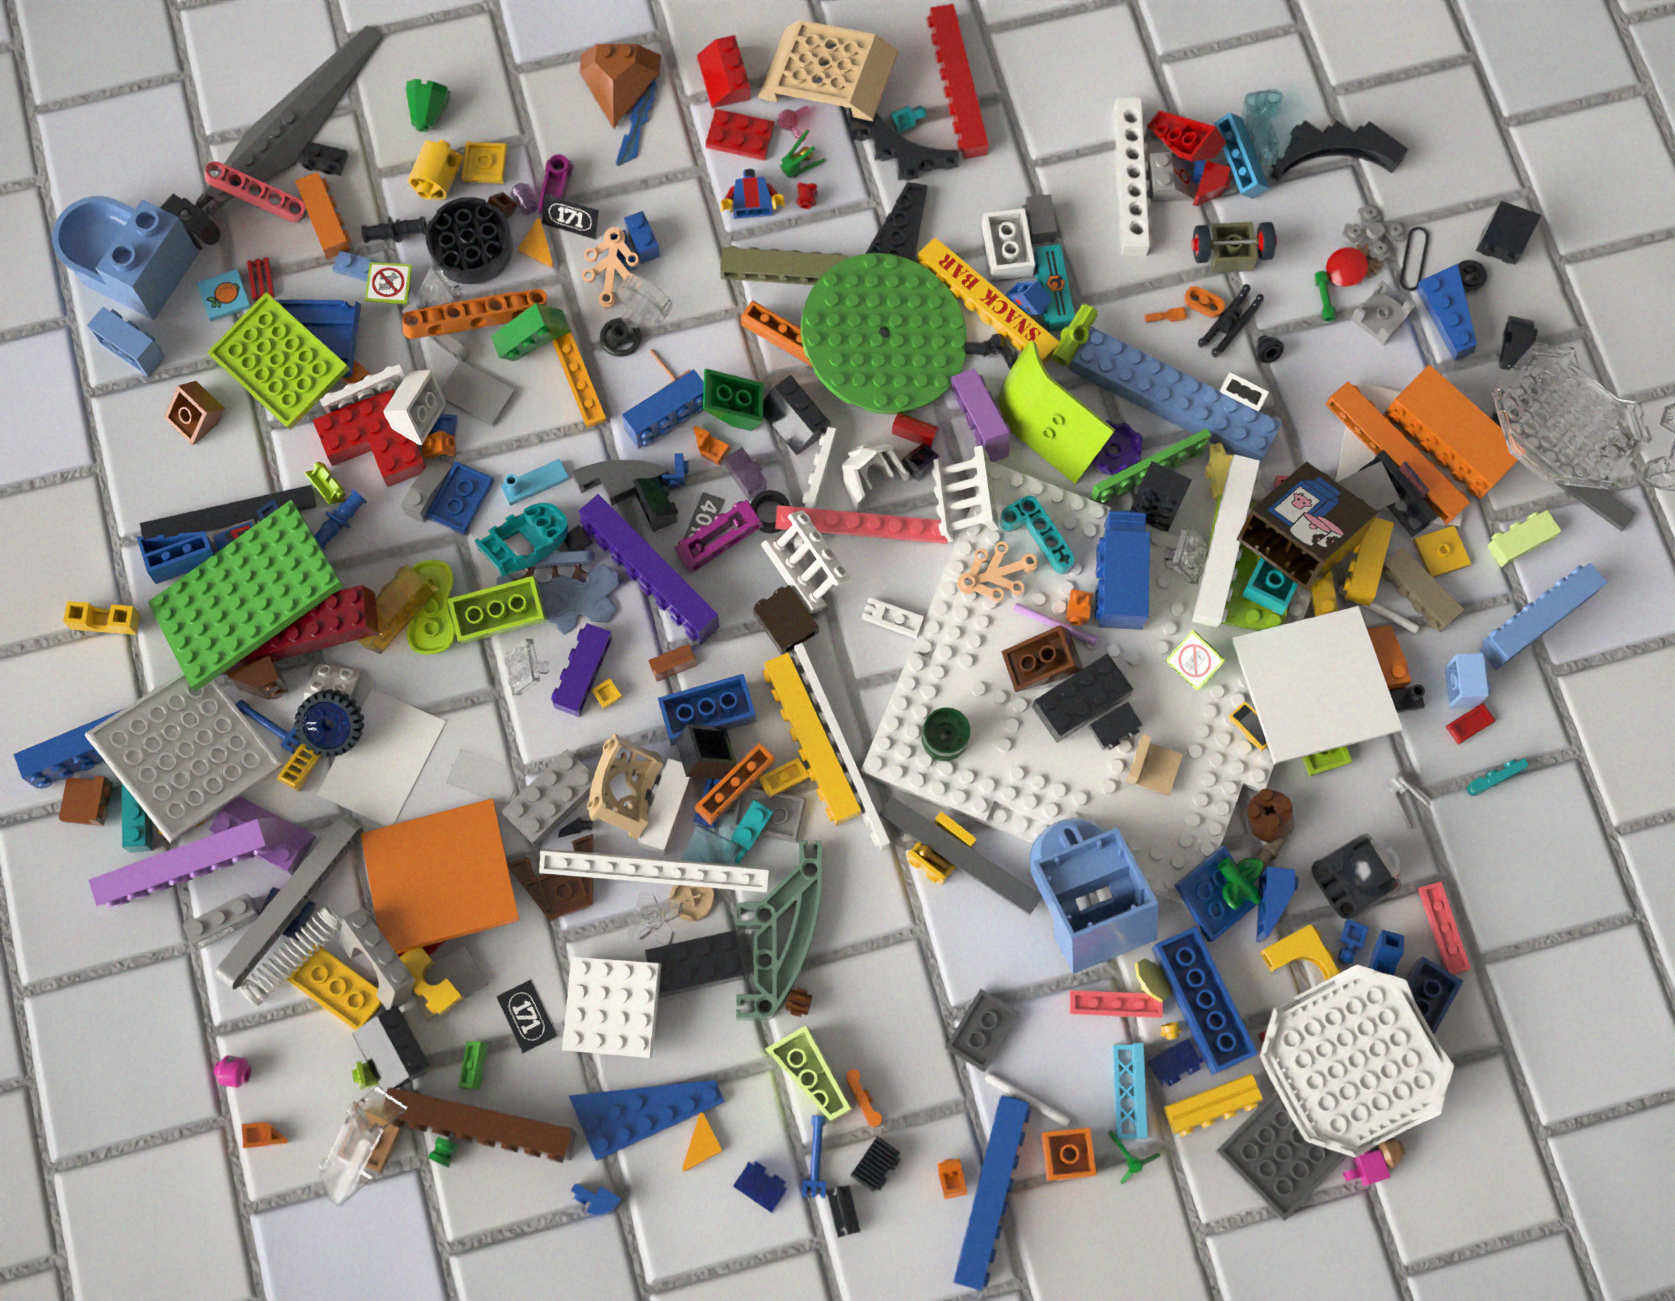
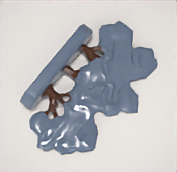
[496,551,619,635]

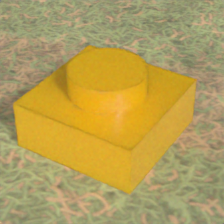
[591,678,622,710]

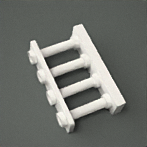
[932,445,999,542]
[761,510,851,614]

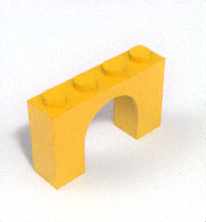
[1260,924,1343,981]

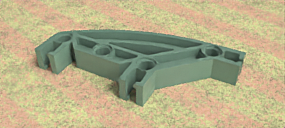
[736,840,822,1021]

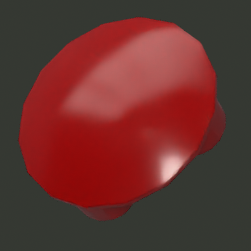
[1326,247,1368,287]

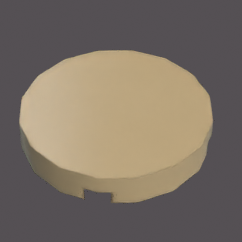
[669,885,715,922]

